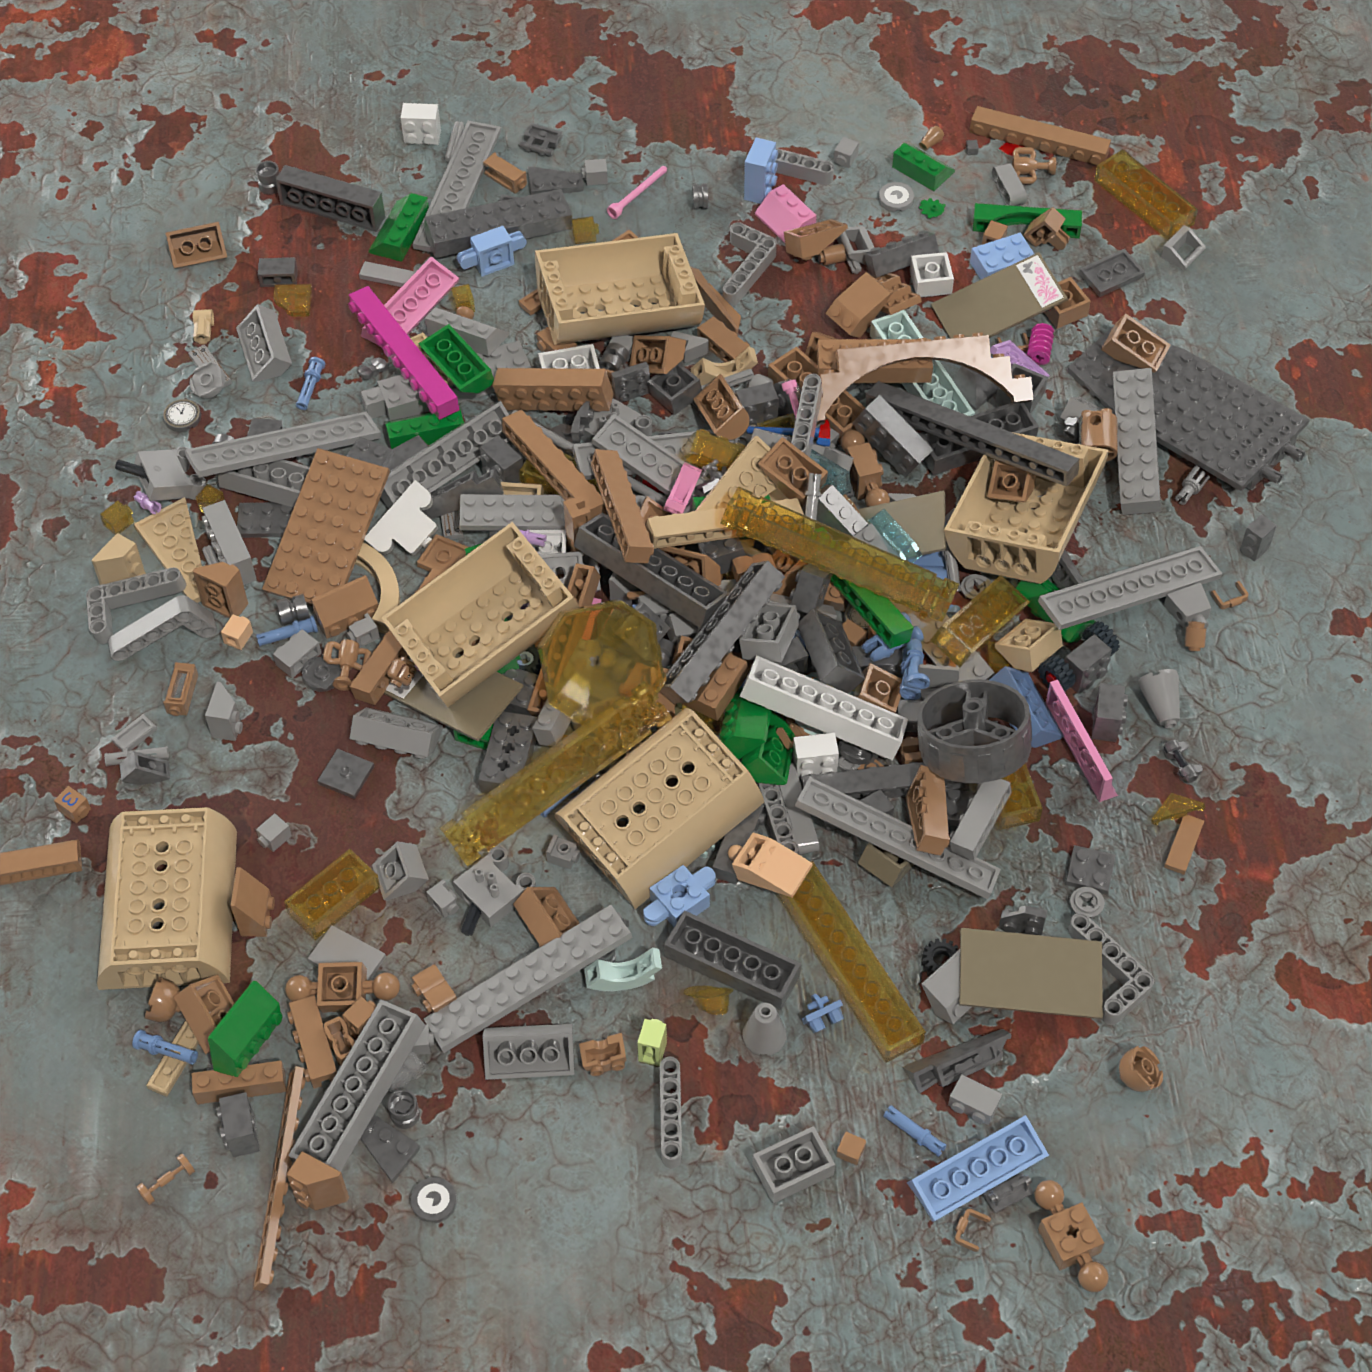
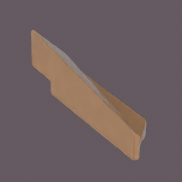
[691,267,741,336]

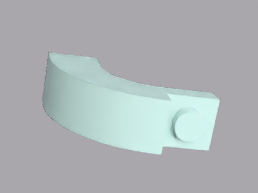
[584,947,662,991]

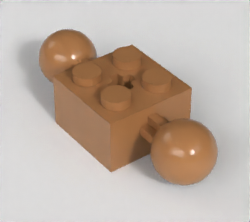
[841,430,890,507]
[285,962,400,1013]
[1035,1180,1109,1292]

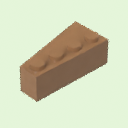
[905,765,950,856]

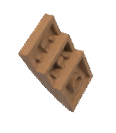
[852,273,922,315]

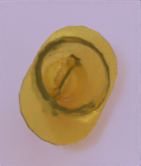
[684,985,734,1015]

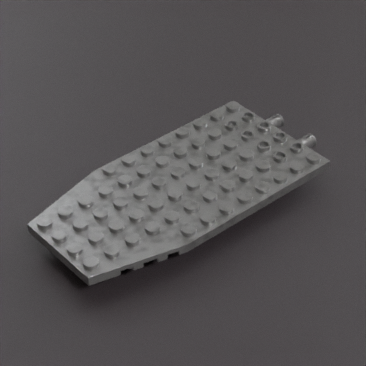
[1068,326,1309,491]

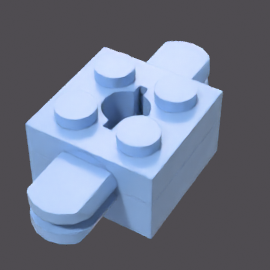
[456,226,527,277]
[643,865,716,927]

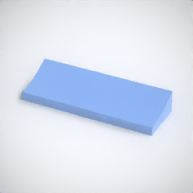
[907,1115,1049,1222]

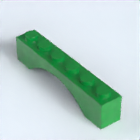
[973,203,1082,239]

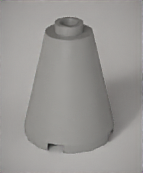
[1138,669,1180,728]
[743,1003,787,1056]

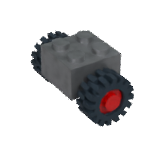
[1038,621,1120,694]

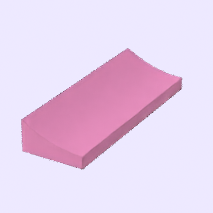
[361,257,459,348]
[1046,680,1118,802]

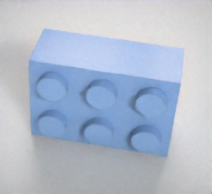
[744,137,778,204]
[970,233,1034,279]

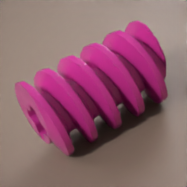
[1027,323,1055,365]

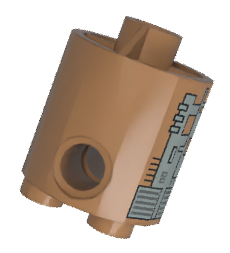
[1079,408,1118,461]

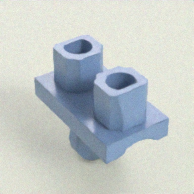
[801,994,844,1033]

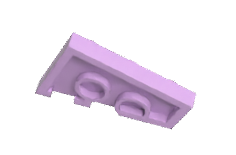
[990,340,1050,377]

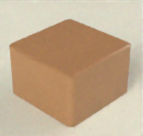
[836,1132,866,1165]

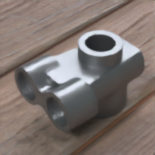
[1063,417,1079,440]

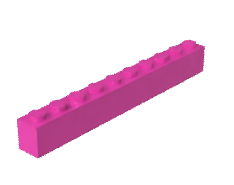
[348,286,459,420]

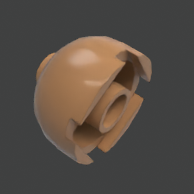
[145,977,181,1022]
[1119,1046,1163,1092]

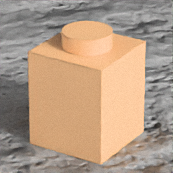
[221,614,253,650]

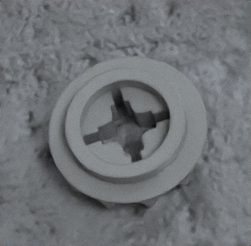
[961,574,993,602]
[1070,887,1105,919]

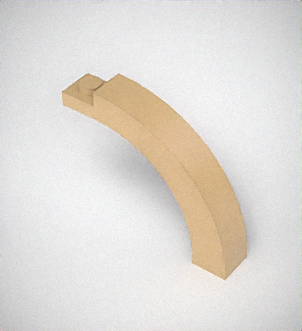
[355,542,401,634]

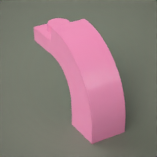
[663,462,702,514]

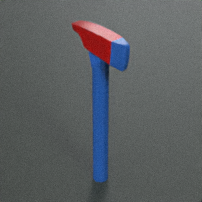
[747,419,830,447]

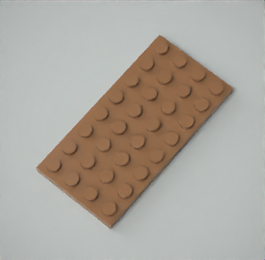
[262,448,390,606]

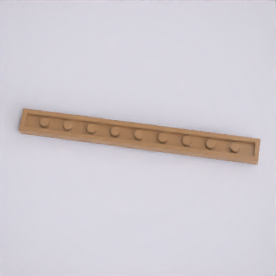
[253,1066,306,1291]

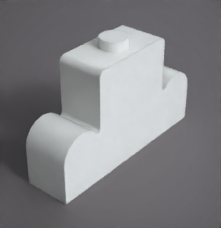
[364,480,438,556]

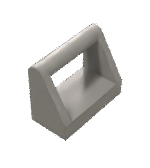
[1161,225,1206,270]
[839,226,875,265]

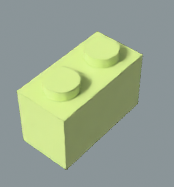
[638,1019,667,1066]

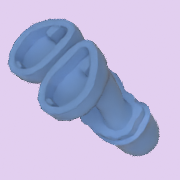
[862,612,924,662]
[900,639,930,701]

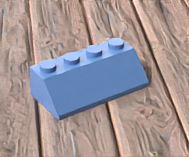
[989,666,1064,748]

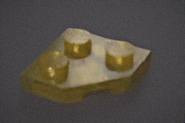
[274,284,312,317]

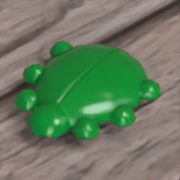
[919,198,946,219]

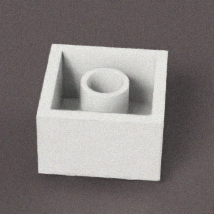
[401,103,441,145]
[910,252,954,297]
[792,733,839,780]

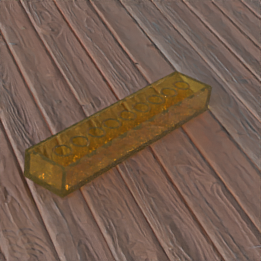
[776,861,926,1063]

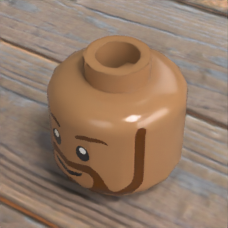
[387,656,417,688]

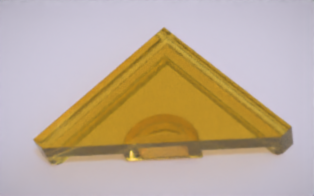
[1151,793,1206,825]

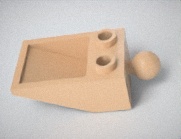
[728,833,813,898]

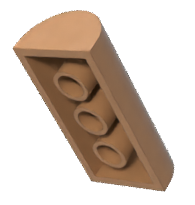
[693,374,750,440]

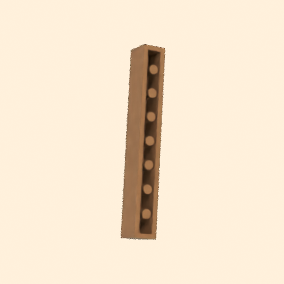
[970,106,1111,167]
[502,410,607,519]
[591,449,654,563]
[527,563,601,717]
[350,569,443,705]

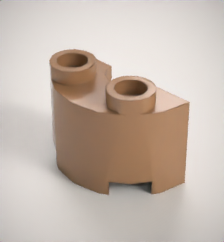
[579,1033,626,1076]

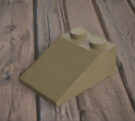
[858,843,914,887]

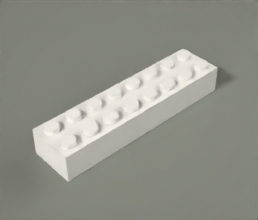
[740,655,908,760]

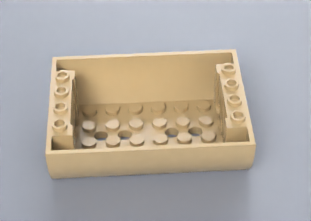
[535,233,705,345]
[944,432,1108,584]
[382,522,580,707]
[554,708,764,909]
[97,807,237,990]

